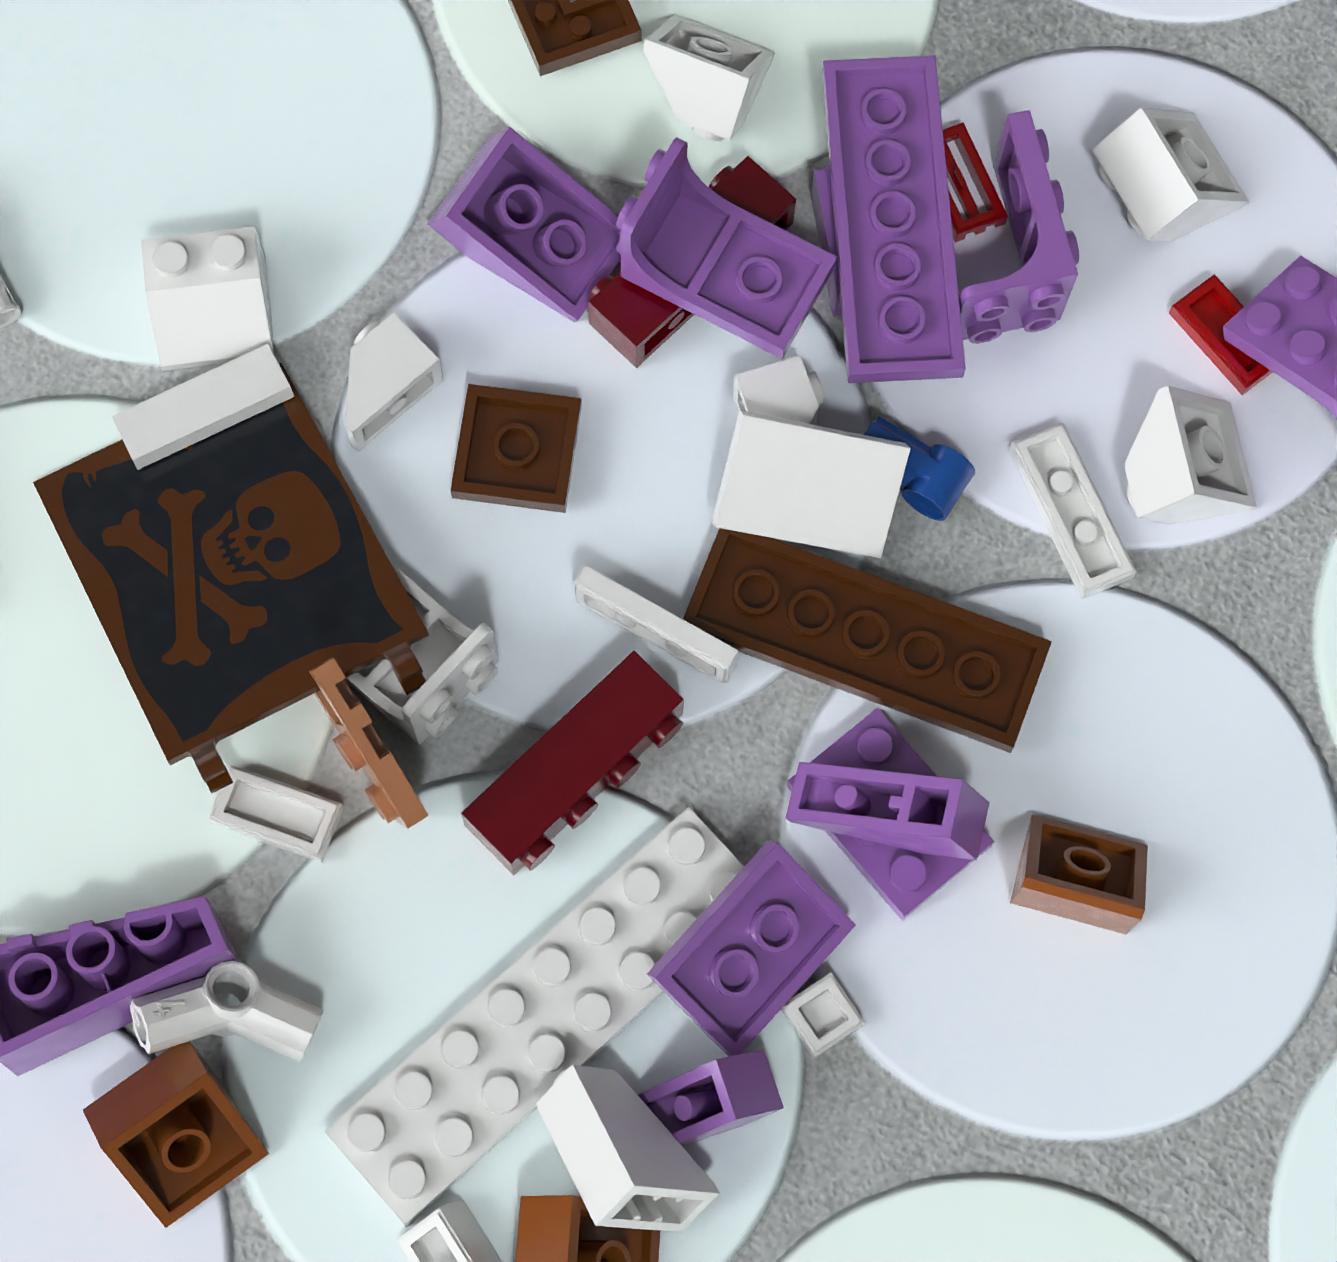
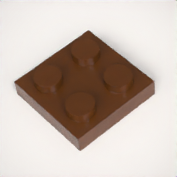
[450,384,582,513]

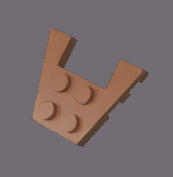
[309,658,429,829]

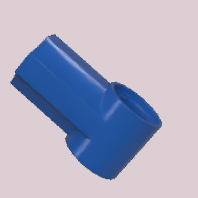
[864,416,975,521]

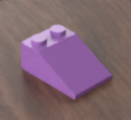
[427,127,621,322]

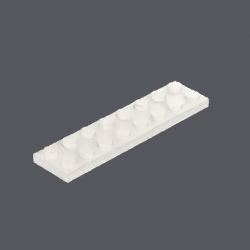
[324,807,745,1227]

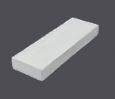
[111,344,294,470]
[1009,422,1137,600]
[575,565,739,684]

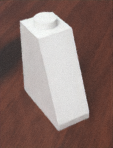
[536,1064,720,1232]

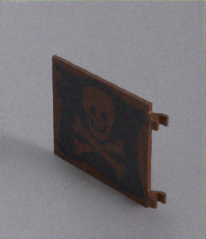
[33,363,429,793]

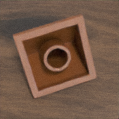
[1010,814,1148,935]

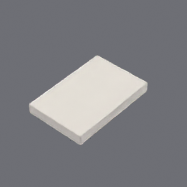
[712,410,911,558]

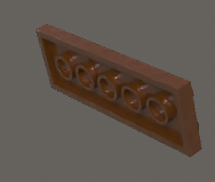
[683,528,1052,753]

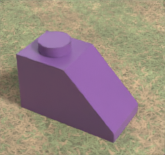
[638,1049,784,1146]

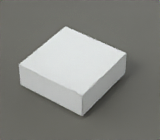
[781,973,865,1059]

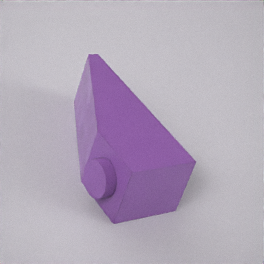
[785,762,990,860]

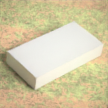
[209,765,344,863]

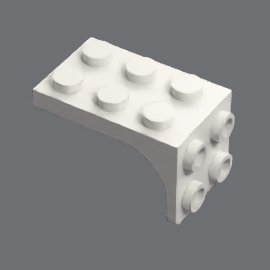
[344,562,499,746]

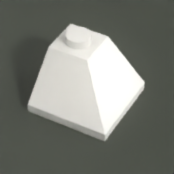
[642,15,775,141]
[1124,385,1257,525]

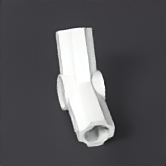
[130,961,324,1062]

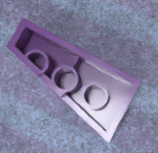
[0,896,240,1077]

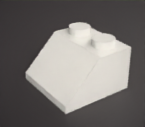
[1092,108,1250,241]
[141,226,275,371]

